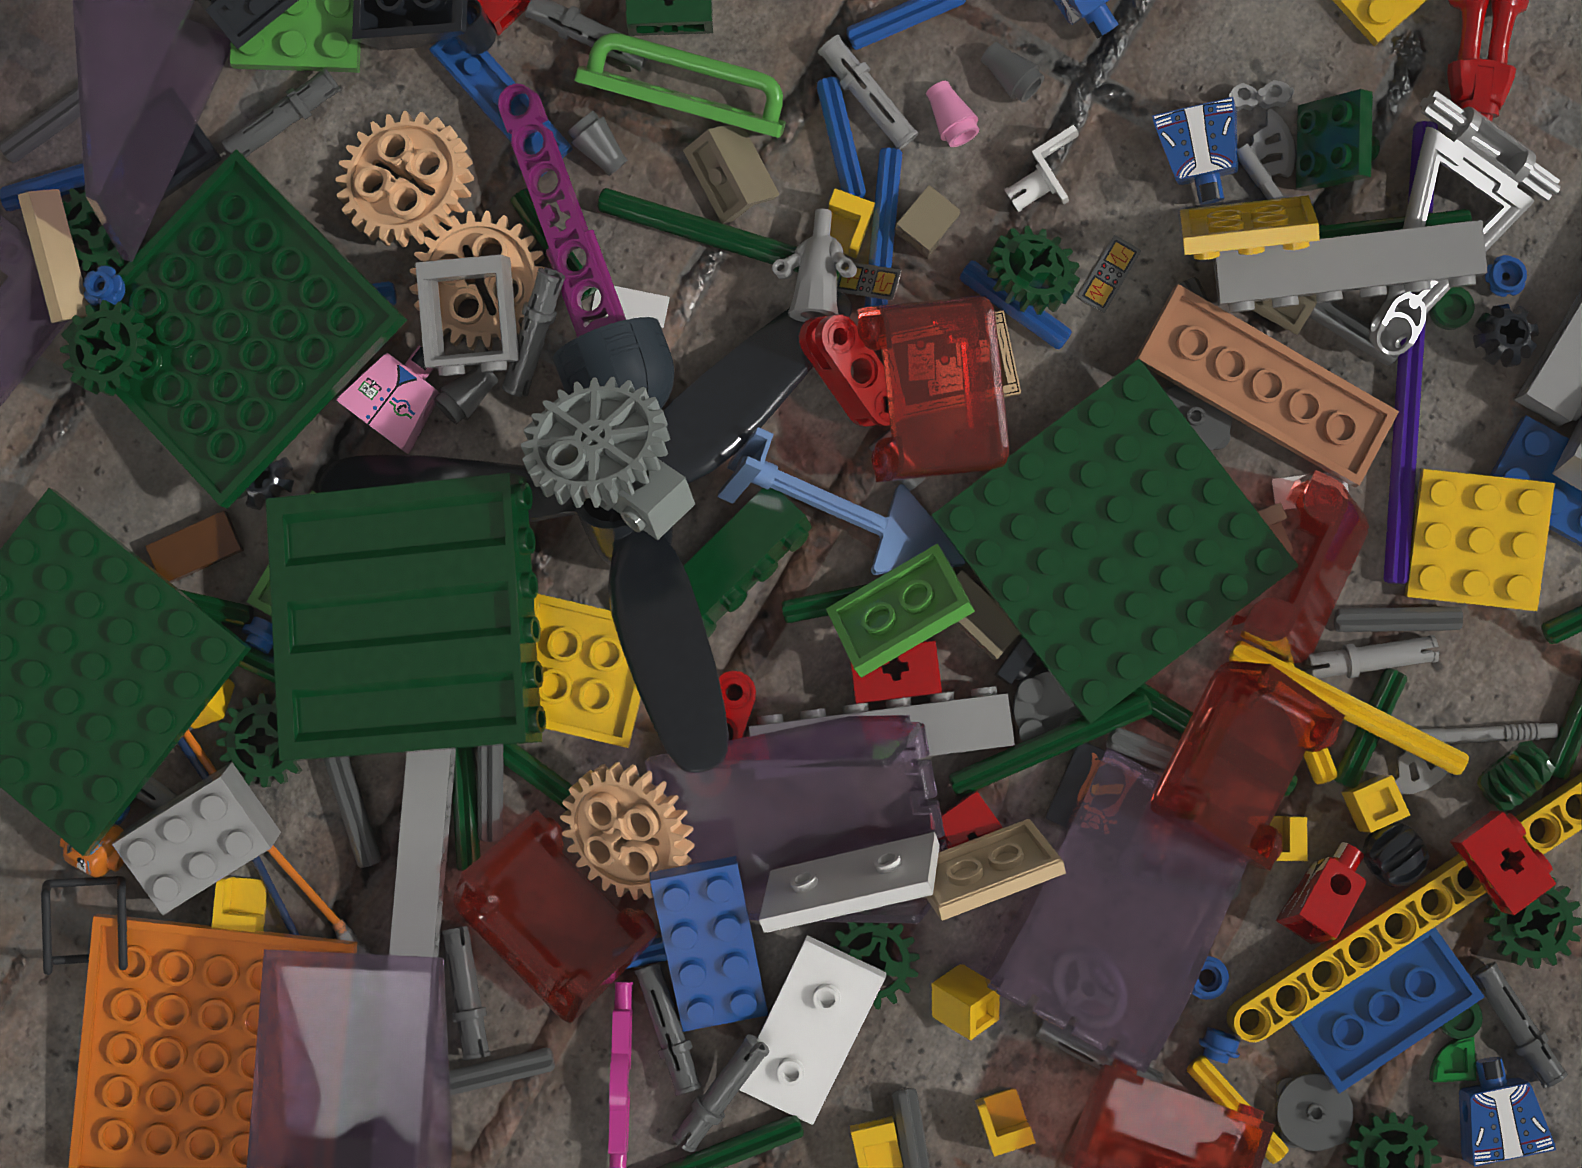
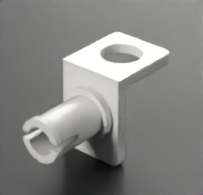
[1004,125,1079,212]

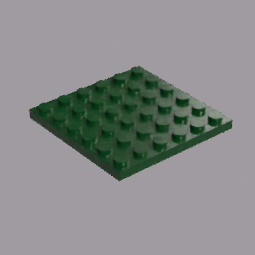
[61,149,407,509]
[931,359,1299,724]
[0,488,251,856]

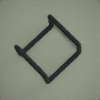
[41,876,128,975]

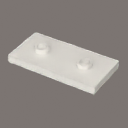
[759,832,940,933]
[740,935,886,1125]

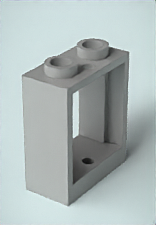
[415,254,519,376]

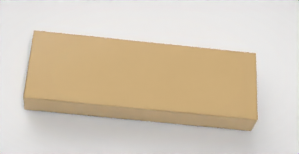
[18,189,89,323]

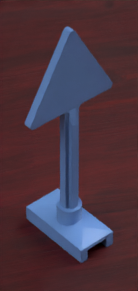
[717,427,966,575]

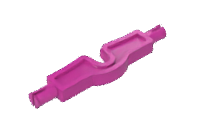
[608,982,633,1168]

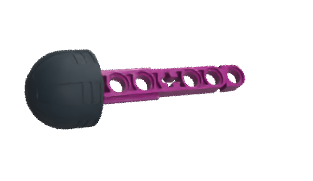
[498,83,674,409]

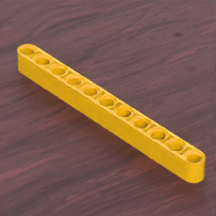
[1227,773,1582,1042]

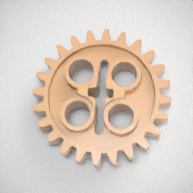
[336,111,474,247]
[410,211,546,351]
[560,762,694,900]

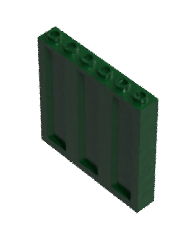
[266,473,546,761]

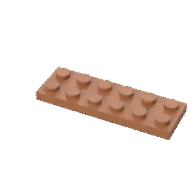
[1134,284,1399,487]

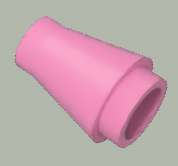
[926,81,979,147]

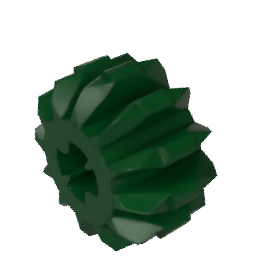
[1477,741,1555,811]

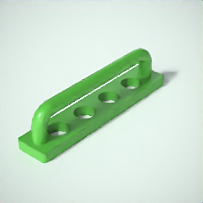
[574,33,786,138]

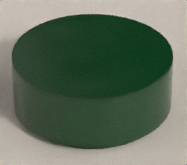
[1429,287,1475,330]
[1439,1003,1483,1039]

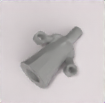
[772,208,857,322]

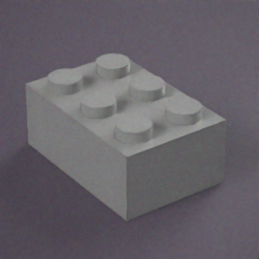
[112,762,281,915]

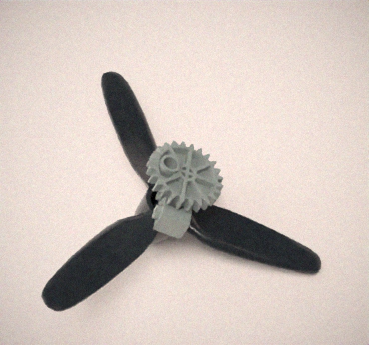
[320,291,852,773]

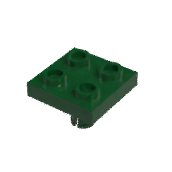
[1296,89,1380,191]

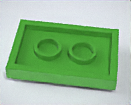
[230,0,361,73]
[826,543,975,678]

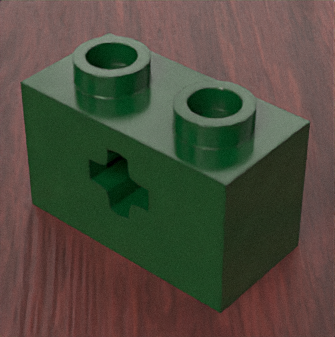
[626,0,713,36]

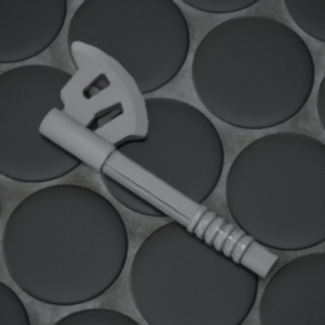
[1237,108,1296,200]
[1394,723,1558,794]

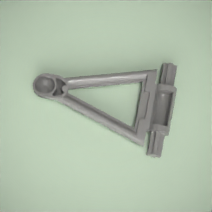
[1369,90,1561,355]

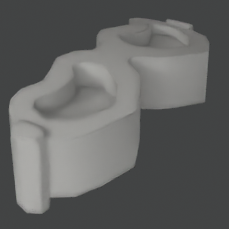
[1227,80,1294,111]

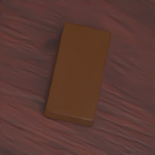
[145,511,244,583]

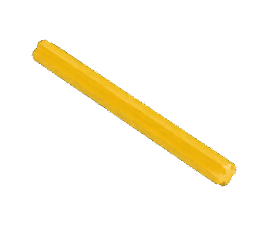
[1229,641,1469,775]

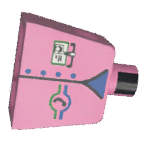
[336,345,440,454]

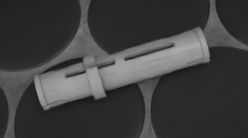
[818,35,919,150]
[1305,635,1439,679]

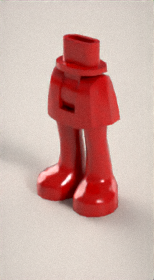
[1447,0,1529,121]

